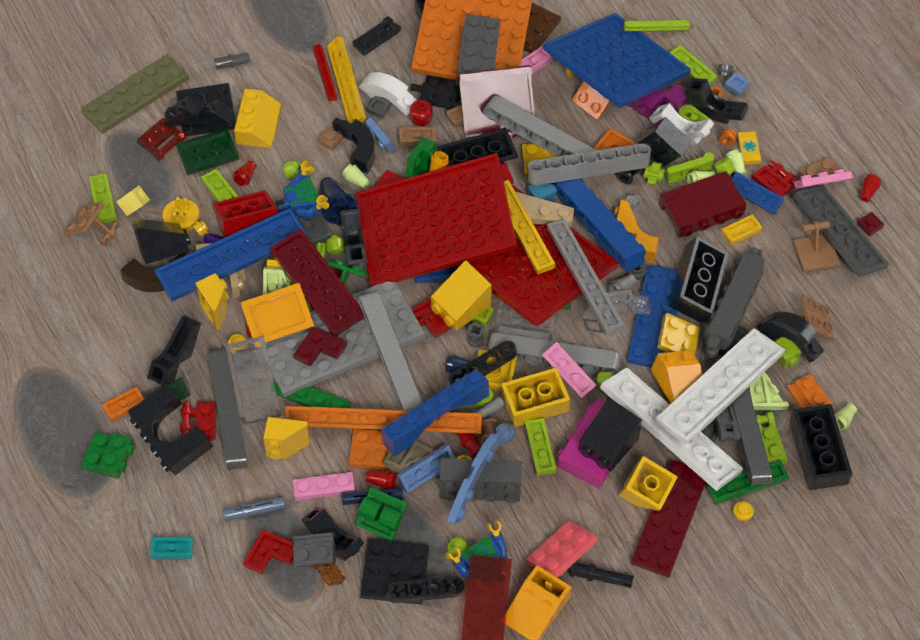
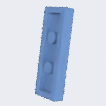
[397,444,455,493]

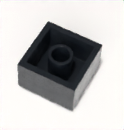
[637,117,692,167]

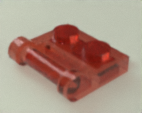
[137,118,186,161]

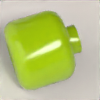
[714,158,735,176]
[282,160,302,179]
[326,235,345,255]
[594,371,614,391]
[447,537,468,557]

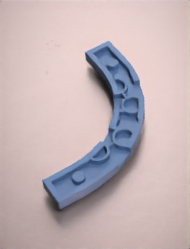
[447,422,516,524]

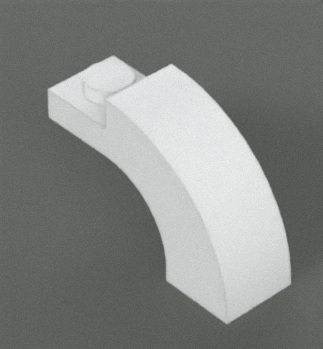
[358,72,417,116]

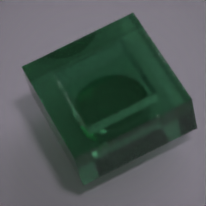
[168,377,191,401]

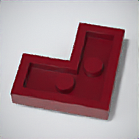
[293,327,347,367]

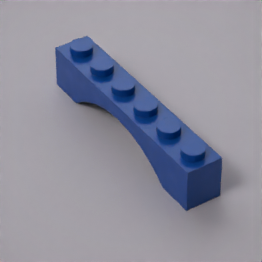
[381,369,489,456]

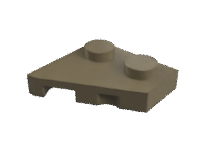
[383,440,435,473]

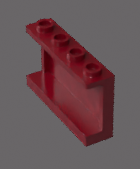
[659,171,747,238]

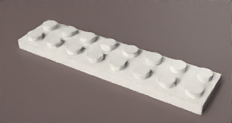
[655,328,785,445]
[600,368,743,491]

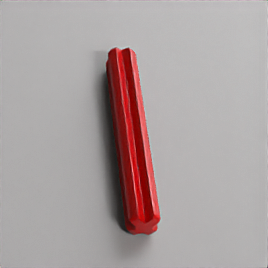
[313,44,337,102]

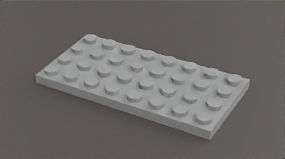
[257,281,425,397]

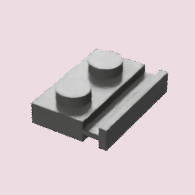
[293,532,336,568]

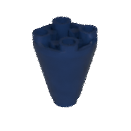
[319,177,359,226]

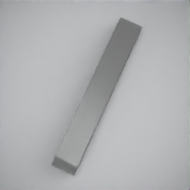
[483,96,597,157]
[528,144,651,185]
[358,290,422,411]
[487,333,621,375]

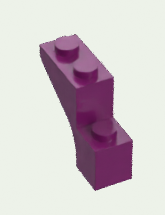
[626,83,690,119]

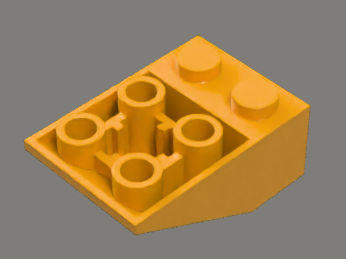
[501,565,572,640]

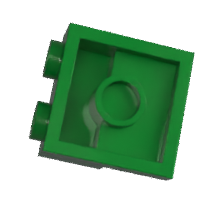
[405,138,437,179]
[81,432,135,479]

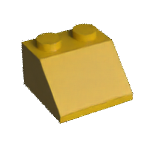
[195,273,229,331]
[263,417,310,460]
[619,456,678,511]

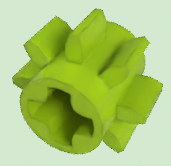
[644,162,665,185]

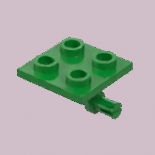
[328,260,369,295]

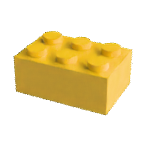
[501,367,570,427]

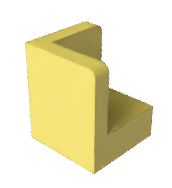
[116,185,150,216]

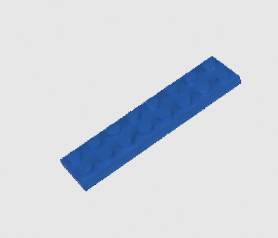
[154,208,308,302]

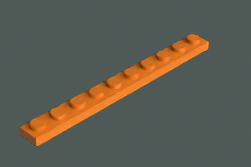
[285,406,483,434]

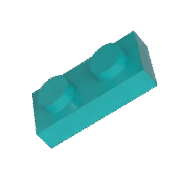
[150,537,194,559]

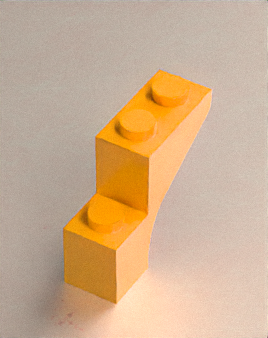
[614,200,659,263]

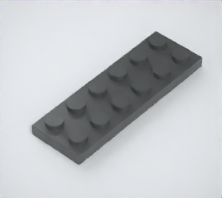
[793,184,889,277]

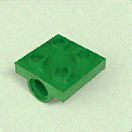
[355,487,409,541]

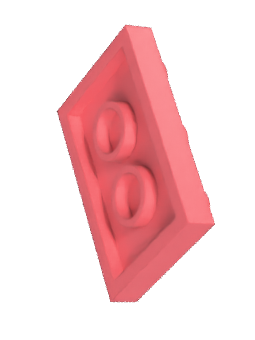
[526,520,598,578]

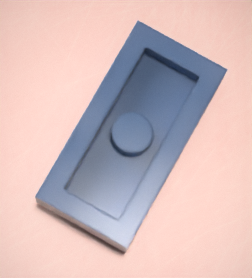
[365,117,395,153]

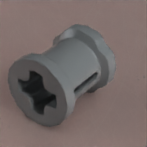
[467,322,485,347]

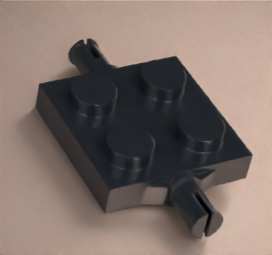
[411,75,461,109]

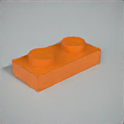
[101,386,144,423]

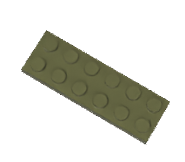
[81,54,189,134]

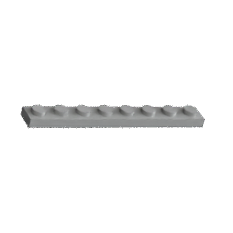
[547,219,624,335]

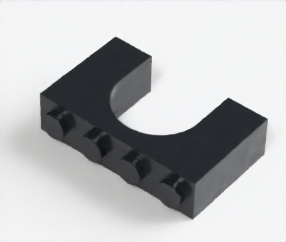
[128,383,214,476]

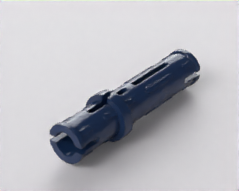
[342,487,403,506]

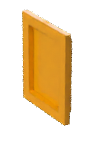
[240,283,314,347]

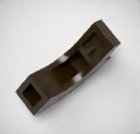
[120,253,187,292]

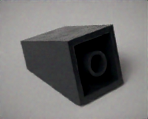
[131,218,191,264]
[578,398,642,472]

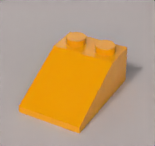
[651,350,703,404]

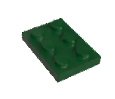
[176,128,239,175]

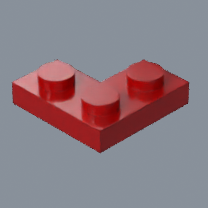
[411,298,451,338]
[243,529,294,574]

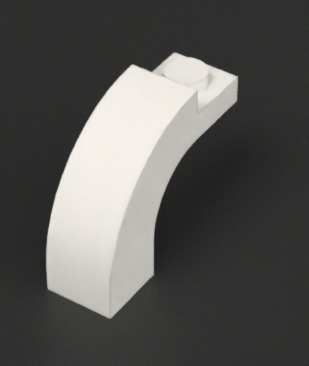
[649,103,714,145]

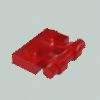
[752,160,799,197]
[180,401,217,440]

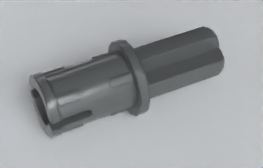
[214,53,250,70]

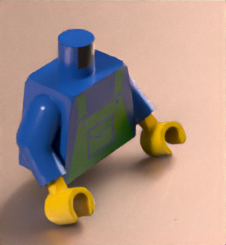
[275,160,329,219]
[446,520,508,586]

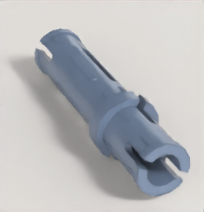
[223,496,285,522]

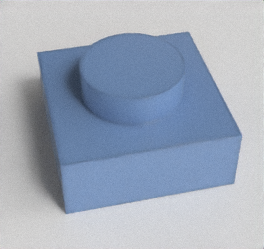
[724,72,750,97]

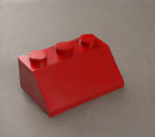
[213,190,278,238]

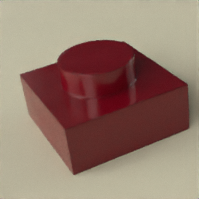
[857,212,884,237]

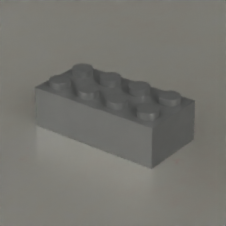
[456,14,500,86]
[439,458,522,503]

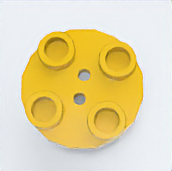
[162,197,199,231]

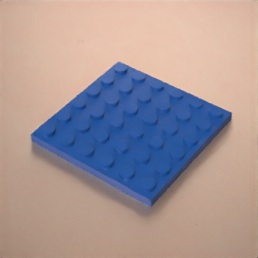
[543,13,691,108]

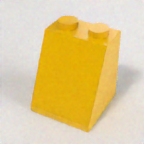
[431,261,492,331]

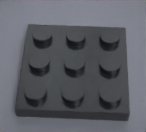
[176,83,236,137]
[360,539,430,605]

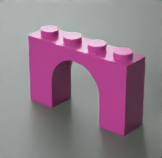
[557,398,610,489]

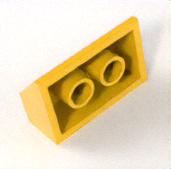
[234,89,281,148]

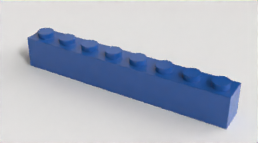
[551,178,646,272]

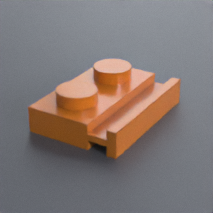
[786,374,832,408]

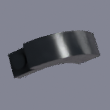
[685,78,749,124]
[332,118,375,174]
[340,208,367,265]
[756,312,824,363]
[302,507,364,561]

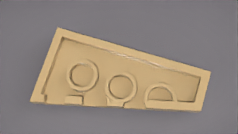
[515,192,574,227]

